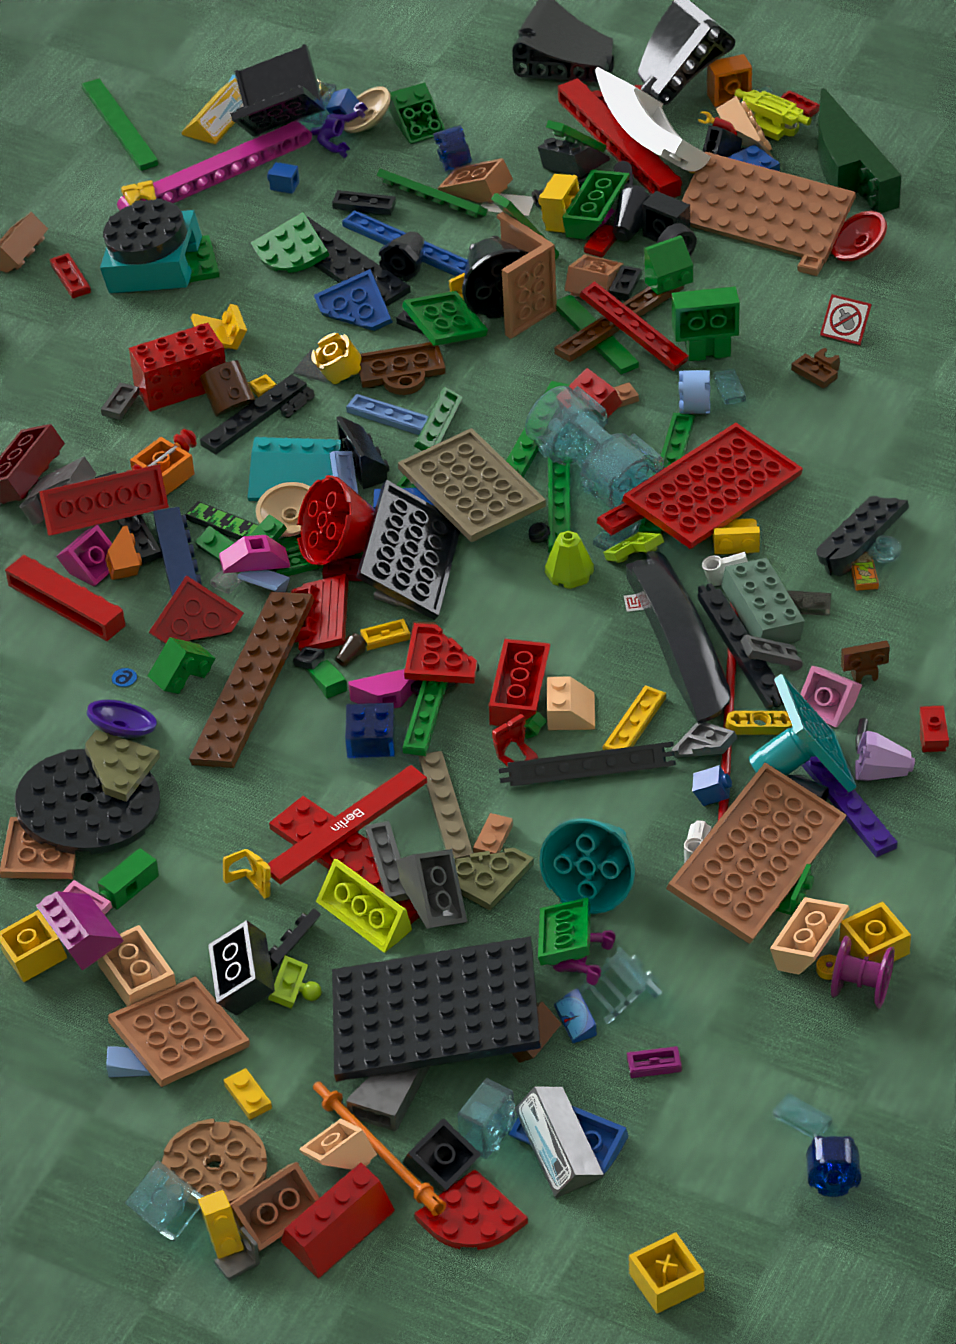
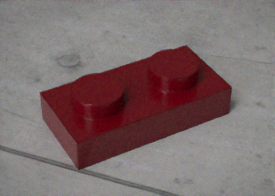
[322,558,361,581]

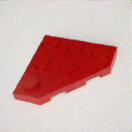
[149,575,244,644]
[404,623,477,684]

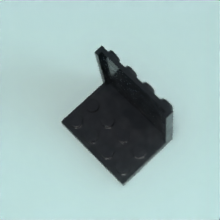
[230,44,325,137]

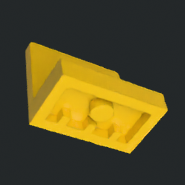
[191,304,247,350]

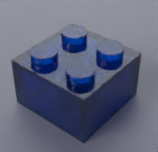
[345,703,395,758]

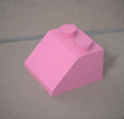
[801,666,862,727]

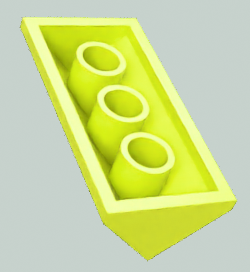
[316,859,412,953]

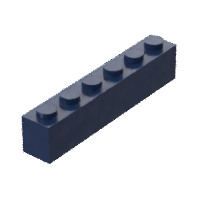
[153,506,202,597]

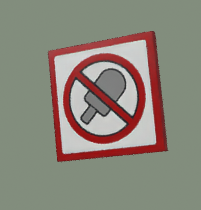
[820,294,872,345]

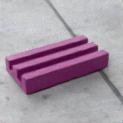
[627,1046,682,1078]

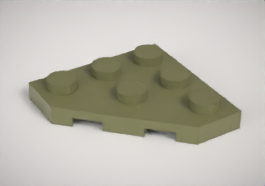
[85,729,160,802]
[454,848,534,911]

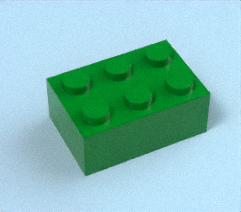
[672,286,740,342]

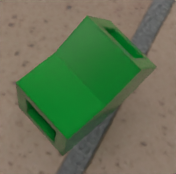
[524,711,547,739]

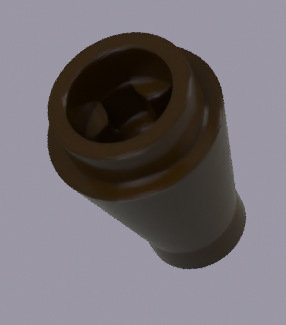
[335,633,367,667]

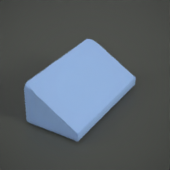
[237,570,290,592]

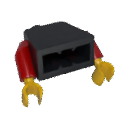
[689,112,744,173]

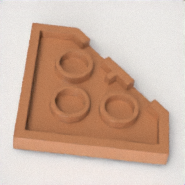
[0,817,76,879]

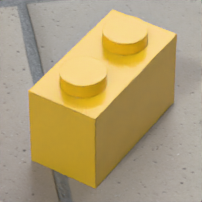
[198,1190,244,1259]

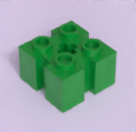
[684,337,731,361]

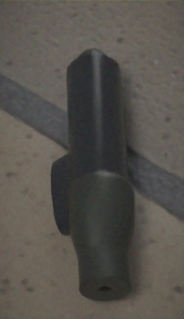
[855,718,868,750]

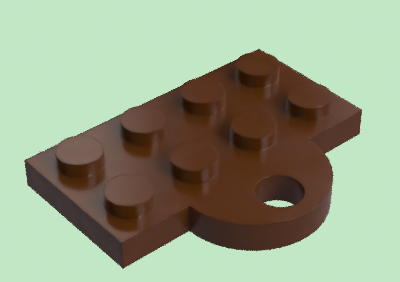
[358,342,446,395]

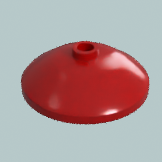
[831,211,887,261]

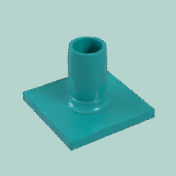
[749,674,857,792]

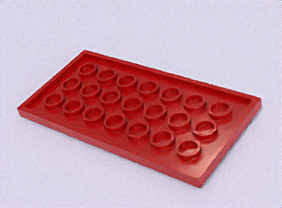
[622,423,803,549]

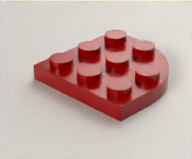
[414,1169,528,1250]

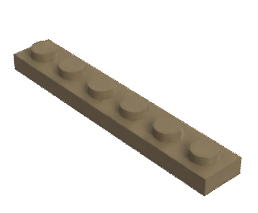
[419,751,473,859]

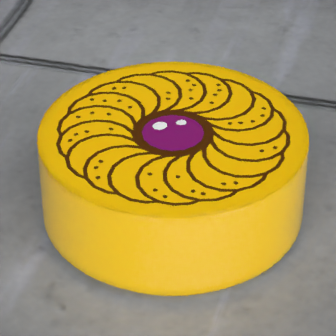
[816,955,837,980]

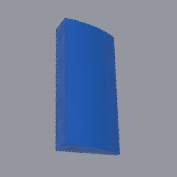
[509,1105,629,1174]

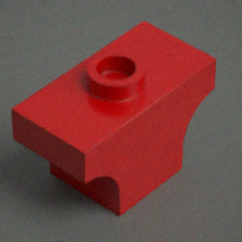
[919,706,949,752]

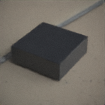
[293,647,325,670]

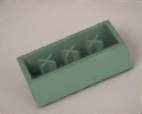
[721,558,805,643]

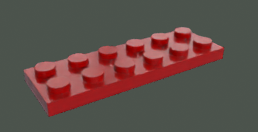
[39,464,169,536]

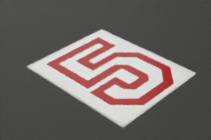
[624,594,644,612]

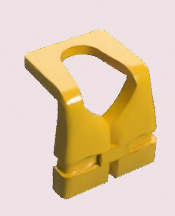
[121,180,156,205]
[223,849,271,899]

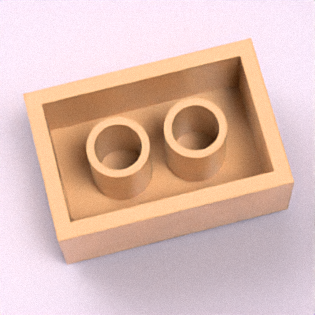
[97,925,176,1006]

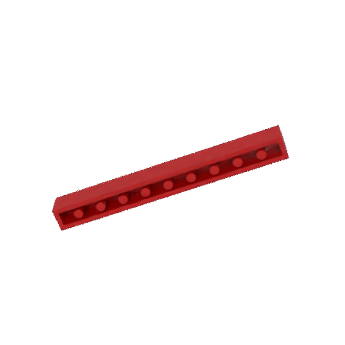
[558,78,682,198]

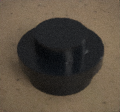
[528,522,551,543]

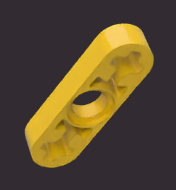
[725,711,792,735]

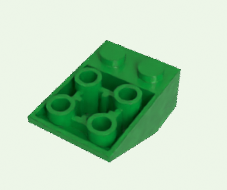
[388,82,447,144]

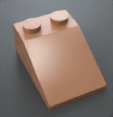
[438,158,513,203]
[565,254,624,297]

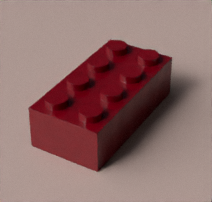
[0,424,65,504]

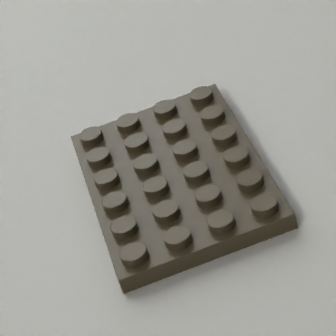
[398,428,546,542]

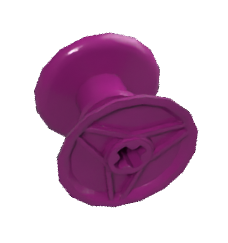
[831,936,895,1009]

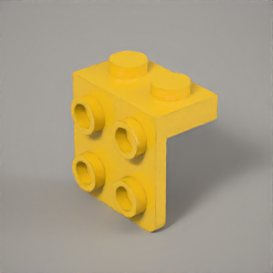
[712,518,760,554]

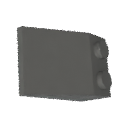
[396,849,467,929]

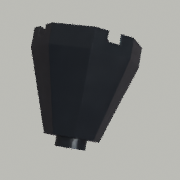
[378,231,425,282]

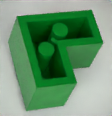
[147,637,216,694]

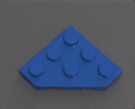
[314,269,393,331]

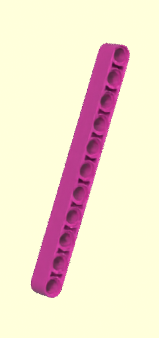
[117,121,312,210]

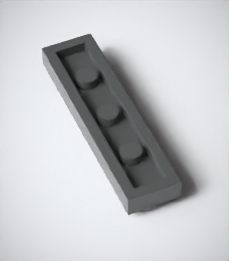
[365,821,409,902]

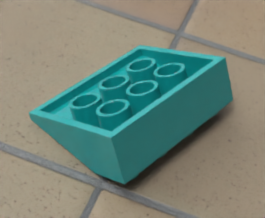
[248,437,342,501]

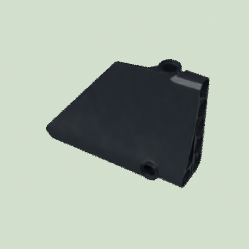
[512,0,614,82]
[638,0,736,105]

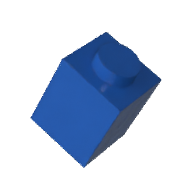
[326,88,360,115]
[267,162,300,194]
[692,765,732,806]

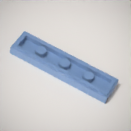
[346,394,428,435]

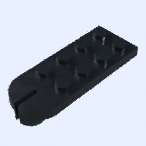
[816,496,909,576]

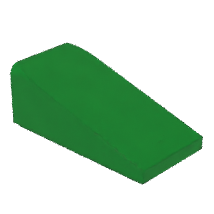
[307,660,348,699]

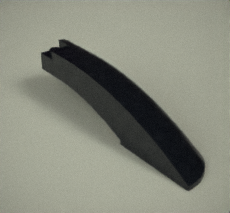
[626,551,731,724]

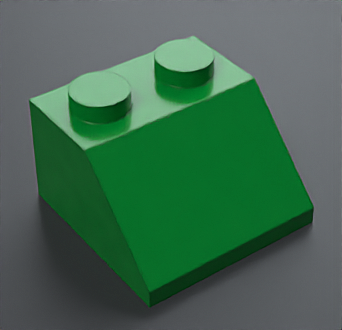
[644,235,694,295]

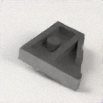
[671,722,737,758]

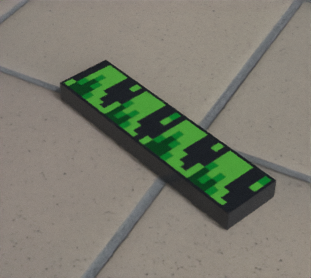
[185,501,258,540]

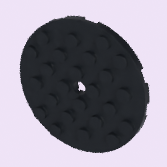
[15,749,160,855]

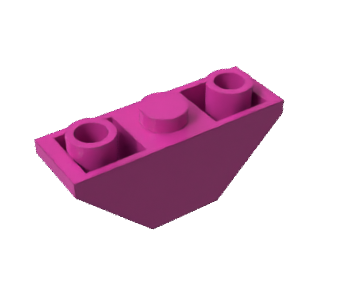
[219,535,290,573]
[348,669,416,712]

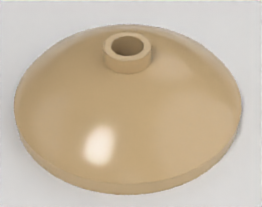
[344,87,391,133]
[256,482,310,537]

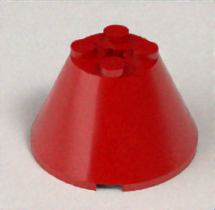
[297,475,375,565]

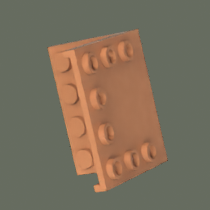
[497,211,557,339]

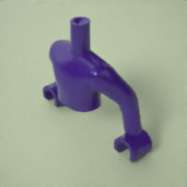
[311,102,368,158]

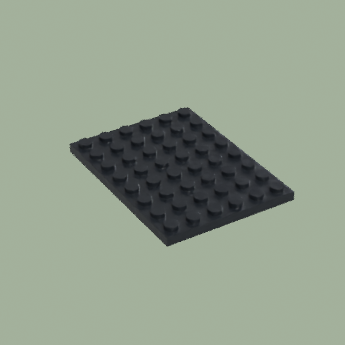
[332,936,541,1082]

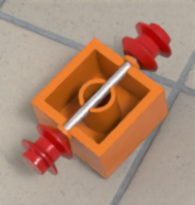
[127,429,197,496]

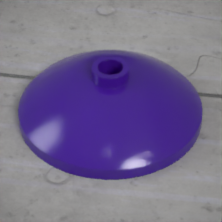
[86,700,157,739]

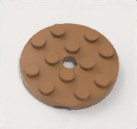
[161,1119,267,1210]

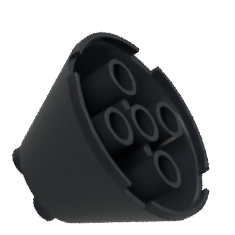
[462,236,529,319]

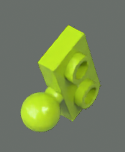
[268,956,322,1009]

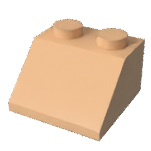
[547,676,595,731]
[299,1119,377,1170]

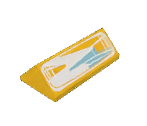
[182,78,243,144]

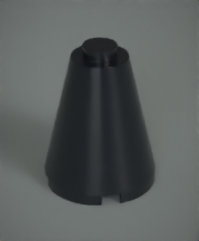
[613,185,652,241]

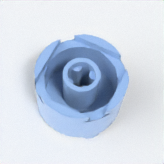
[679,370,710,414]

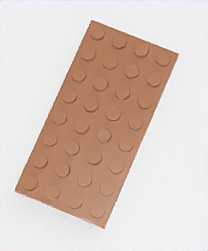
[682,152,856,264]
[666,763,847,944]

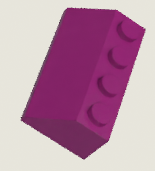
[36,891,124,971]

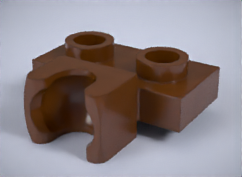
[791,348,840,389]
[841,640,890,684]

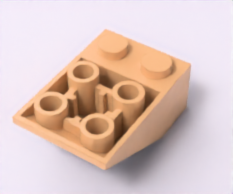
[716,96,773,158]

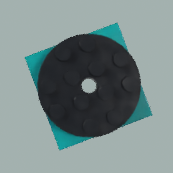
[100,199,202,293]

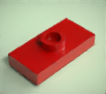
[780,90,820,118]
[584,224,617,258]

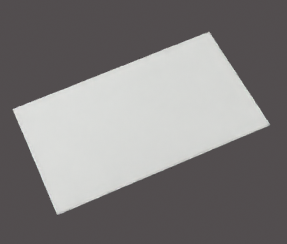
[481,193,534,216]

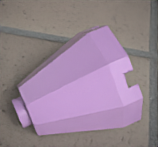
[855,731,915,781]

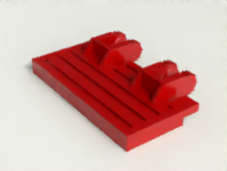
[291,574,349,651]

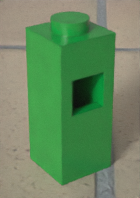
[97,848,159,910]

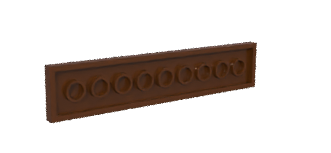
[189,592,315,768]

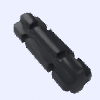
[280,387,315,418]

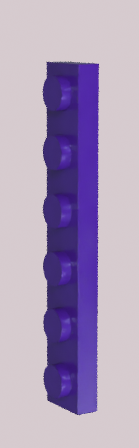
[802,756,898,858]

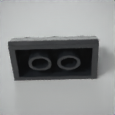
[538,138,610,177]
[336,416,390,489]

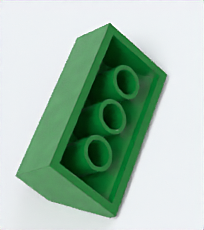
[562,170,630,239]

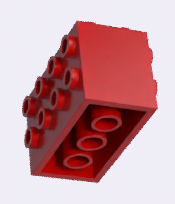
[129,322,226,412]

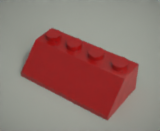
[489,639,551,726]
[281,1162,395,1279]

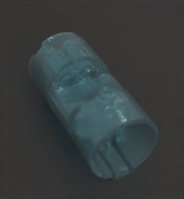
[525,386,664,510]

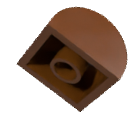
[199,360,255,417]

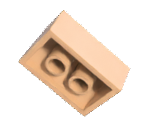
[770,897,849,975]

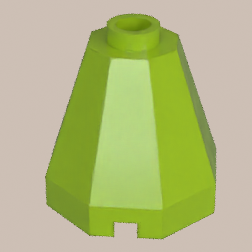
[545,531,594,589]

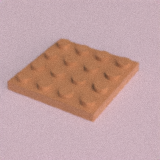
[108,976,250,1087]

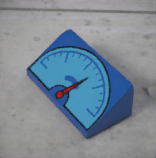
[554,988,597,1043]

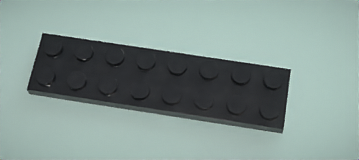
[306,216,411,307]

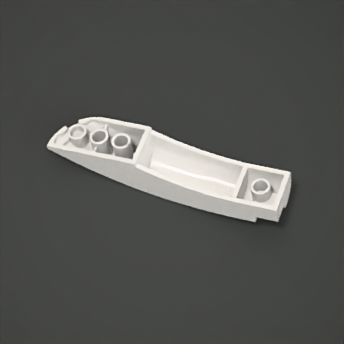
[595,67,711,171]

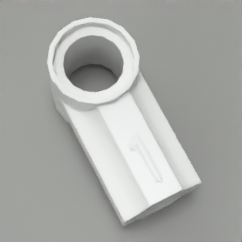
[702,552,748,586]
[684,820,712,864]

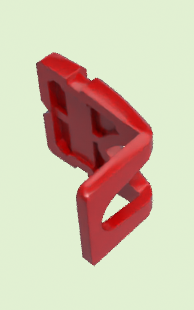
[492,714,538,767]

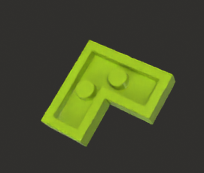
[603,532,664,563]

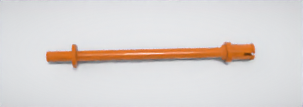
[313,1081,446,1216]

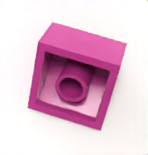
[56,525,112,586]

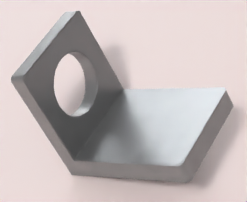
[215,1227,260,1281]

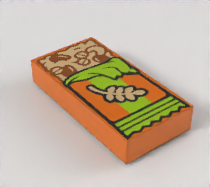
[851,552,879,591]

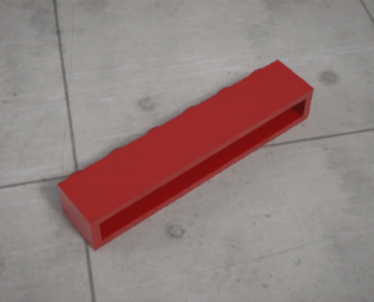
[5,555,126,641]

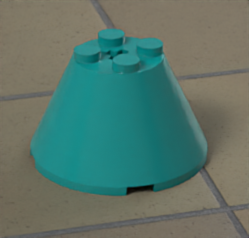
[539,819,635,914]

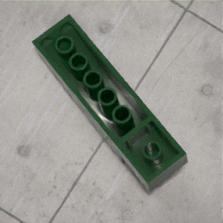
[817,88,901,214]

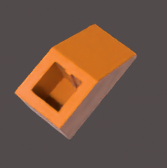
[105,526,142,580]

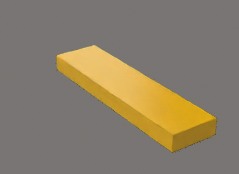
[603,685,666,750]

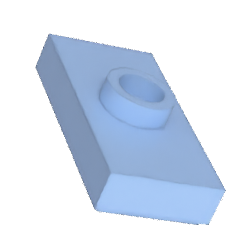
[330,451,358,494]

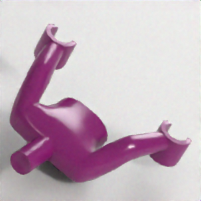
[552,930,616,985]

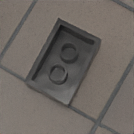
[208,920,275,1016]

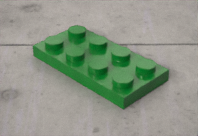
[538,897,591,966]

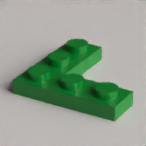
[195,514,287,574]

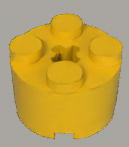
[312,333,361,384]

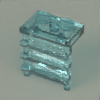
[579,947,662,1024]

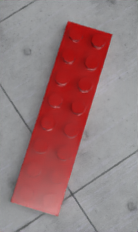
[269,796,420,924]

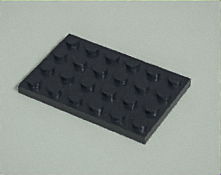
[356,480,460,620]

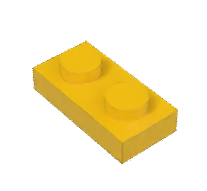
[223,1068,272,1120]

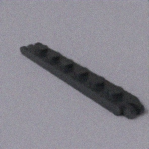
[698,583,784,709]
[498,742,676,787]

